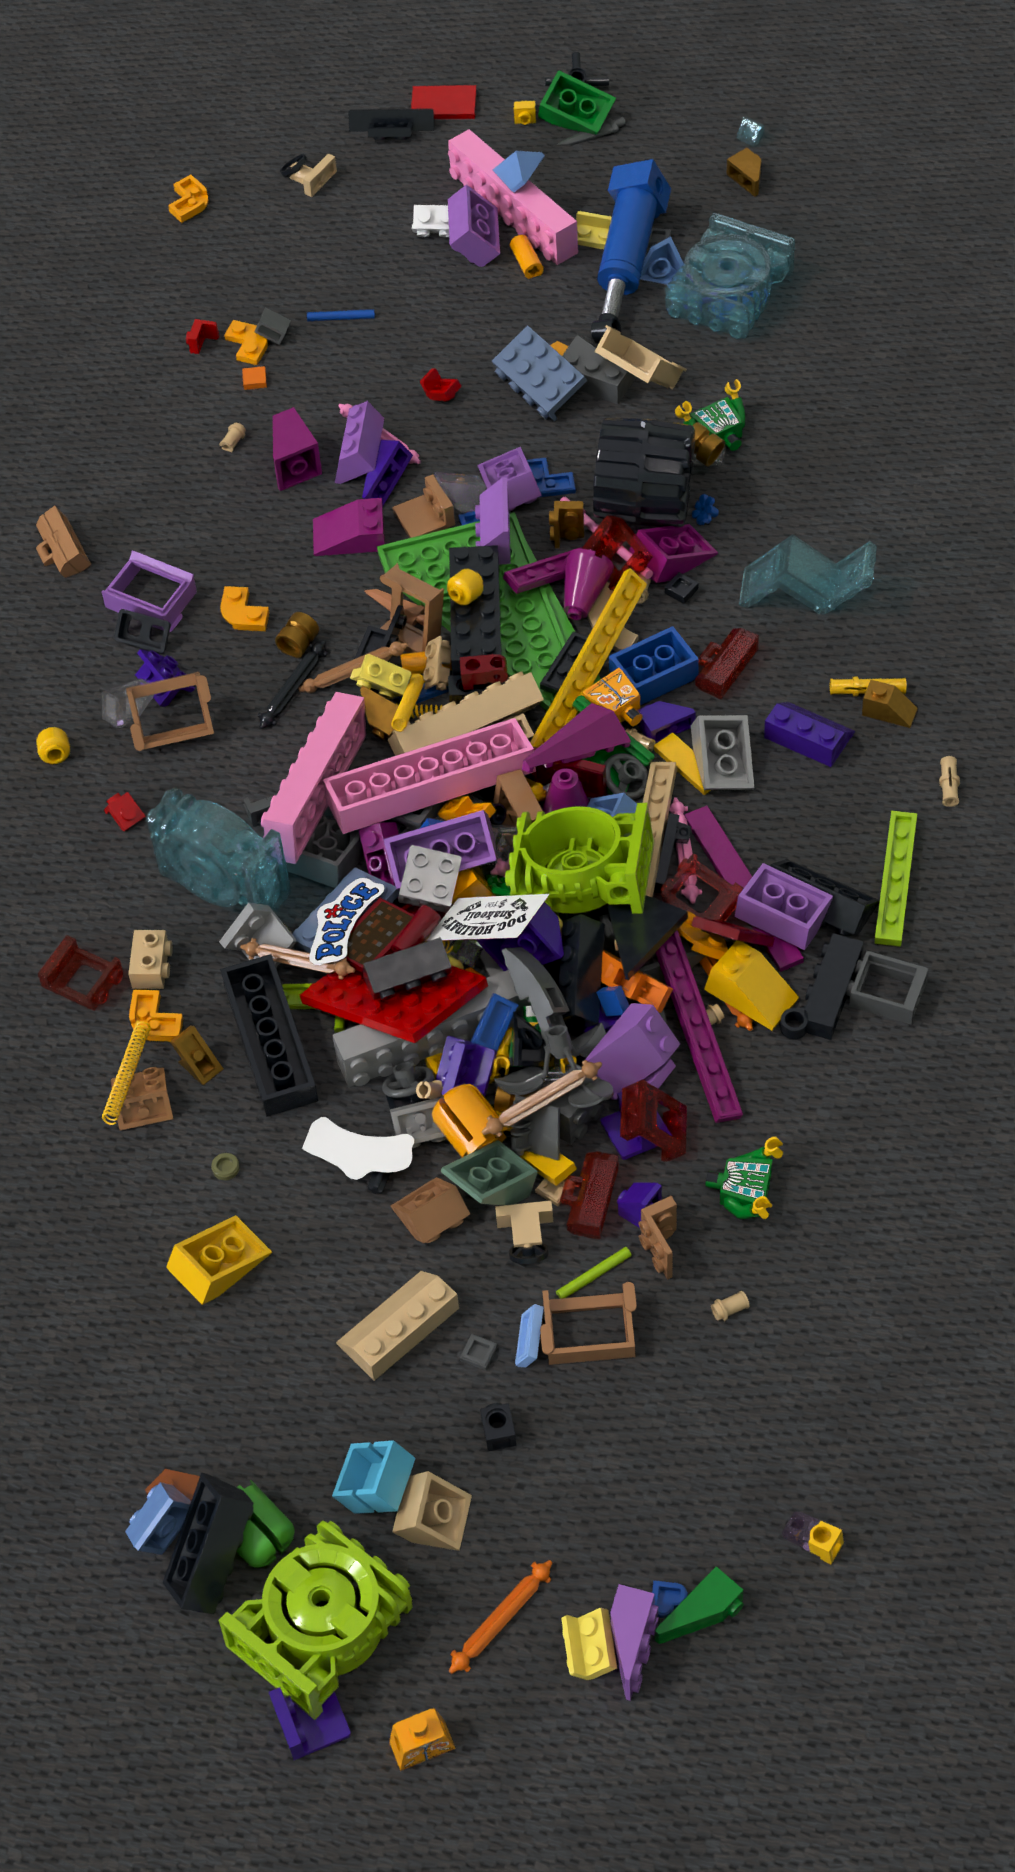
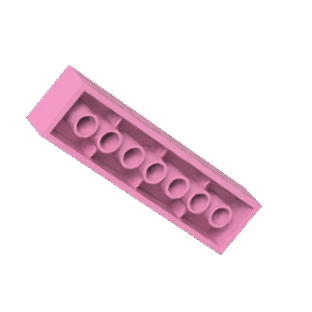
[448,130,578,265]
[261,692,366,864]
[323,718,536,834]

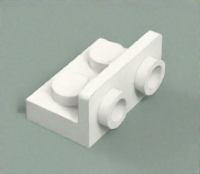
[412,205,449,237]

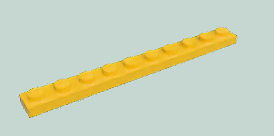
[530,568,647,748]

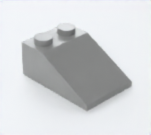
[691,715,754,790]

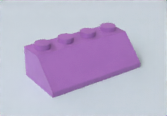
[383,810,497,890]

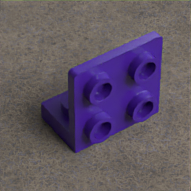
[269,1687,351,1760]

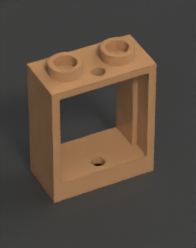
[493,769,542,846]

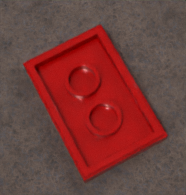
[411,85,477,119]

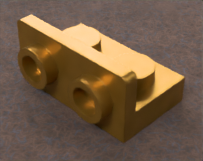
[549,501,585,548]

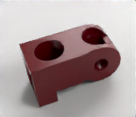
[460,654,508,690]

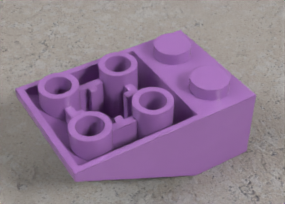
[610,1584,659,1701]

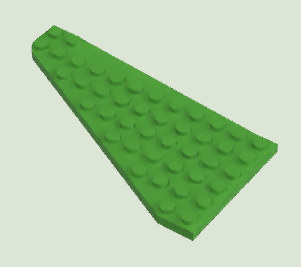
[377,512,622,725]

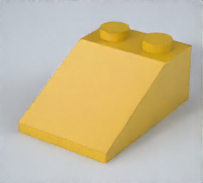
[704,940,799,1031]
[166,1215,272,1305]

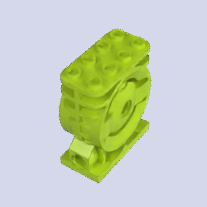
[505,803,654,914]
[219,1521,412,1720]

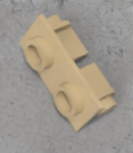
[423,636,451,690]

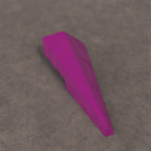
[522,703,631,773]

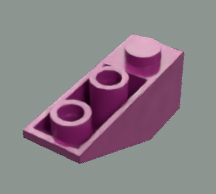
[358,822,400,899]

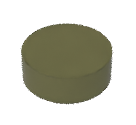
[211,1153,240,1180]

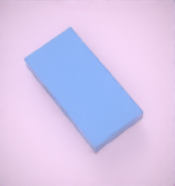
[515,1304,544,1368]

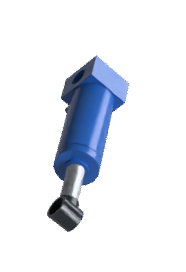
[591,159,671,343]

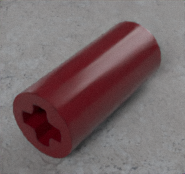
[391,905,441,953]

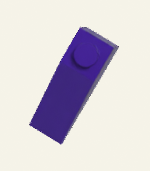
[362,440,413,505]

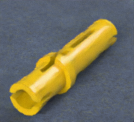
[830,677,906,696]

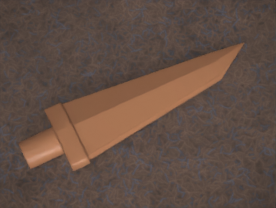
[365,589,425,626]

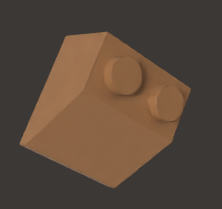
[391,1177,470,1243]

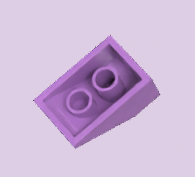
[478,447,542,512]
[585,1003,680,1100]

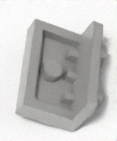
[390,1096,447,1148]

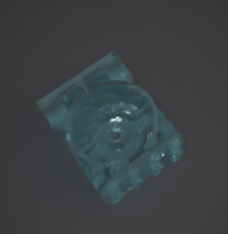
[665,212,795,339]
[147,788,292,913]

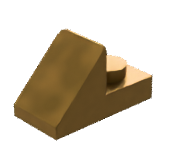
[170,1025,223,1085]

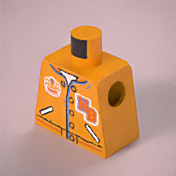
[582,668,642,726]
[389,1708,455,1771]

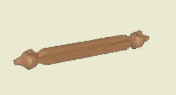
[299,641,409,693]
[240,938,355,979]
[481,1060,603,1137]

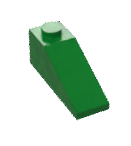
[654,1566,744,1644]

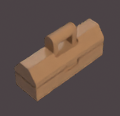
[36,506,91,578]

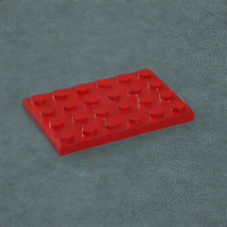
[300,966,488,1043]

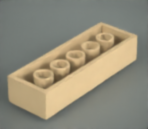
[388,672,544,756]

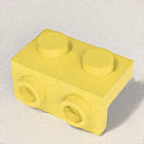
[350,654,411,699]

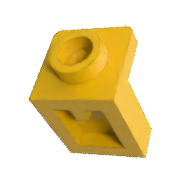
[514,101,536,125]

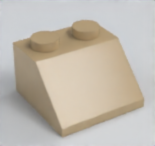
[392,1471,472,1551]

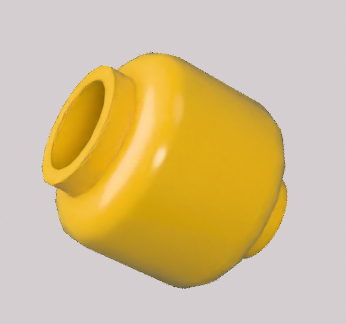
[447,569,483,605]
[36,727,70,764]

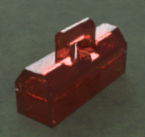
[695,628,759,699]
[560,1151,619,1240]

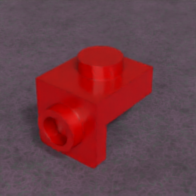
[186,319,219,354]
[420,368,462,401]
[104,792,146,831]

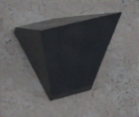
[512,1011,555,1067]

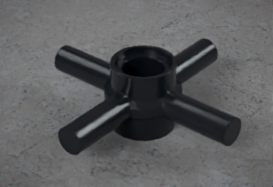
[545,52,609,86]

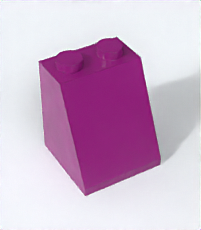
[273,407,322,491]

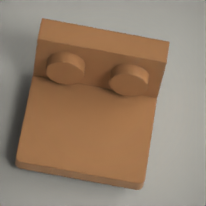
[393,475,455,538]
[111,1067,173,1130]
[639,1196,677,1279]

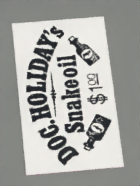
[426,894,549,941]

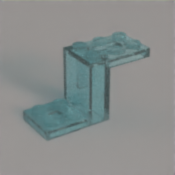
[739,534,877,615]

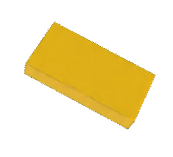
[520,1151,577,1186]

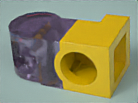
[782,1511,844,1565]

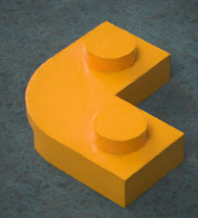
[168,174,209,223]
[224,320,268,365]
[220,586,269,631]
[677,911,728,960]
[129,990,184,1042]

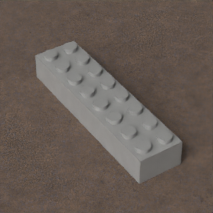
[332,970,532,1087]

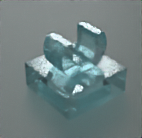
[736,117,765,147]

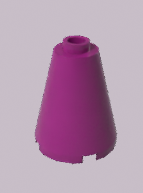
[564,549,614,620]
[542,769,589,814]

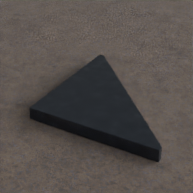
[607,895,688,980]

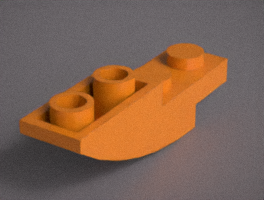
[601,949,673,1013]

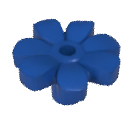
[692,494,718,525]

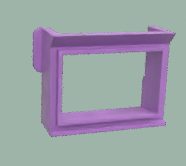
[102,550,197,632]

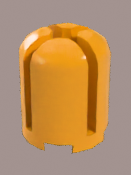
[432,1084,510,1157]

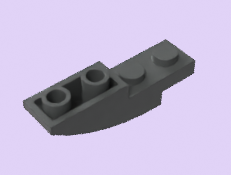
[501,947,571,1045]

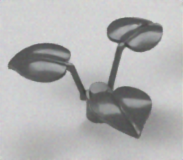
[494,1023,614,1108]

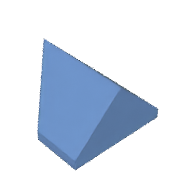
[493,151,545,193]
[640,237,690,287]

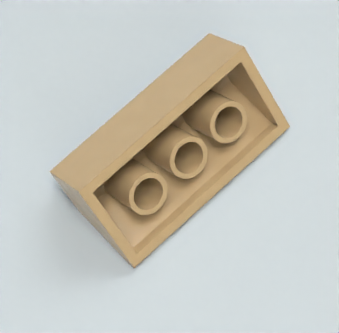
[336,1271,459,1381]

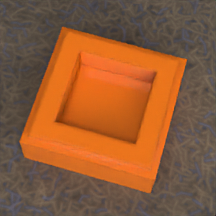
[242,366,267,390]

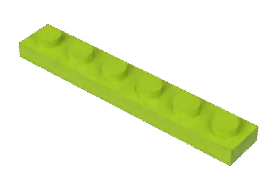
[874,811,917,947]

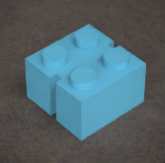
[332,1440,416,1514]

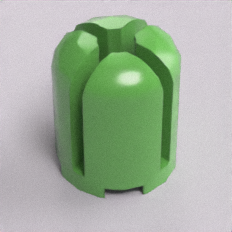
[237,1480,295,1568]

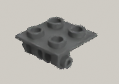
[510,1095,560,1161]

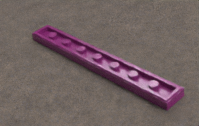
[684,806,804,972]
[655,930,743,1123]

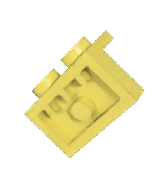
[576,211,612,249]
[561,1608,617,1680]

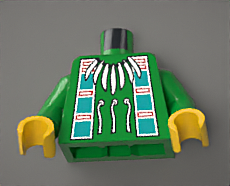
[675,379,745,451]
[705,1137,783,1219]

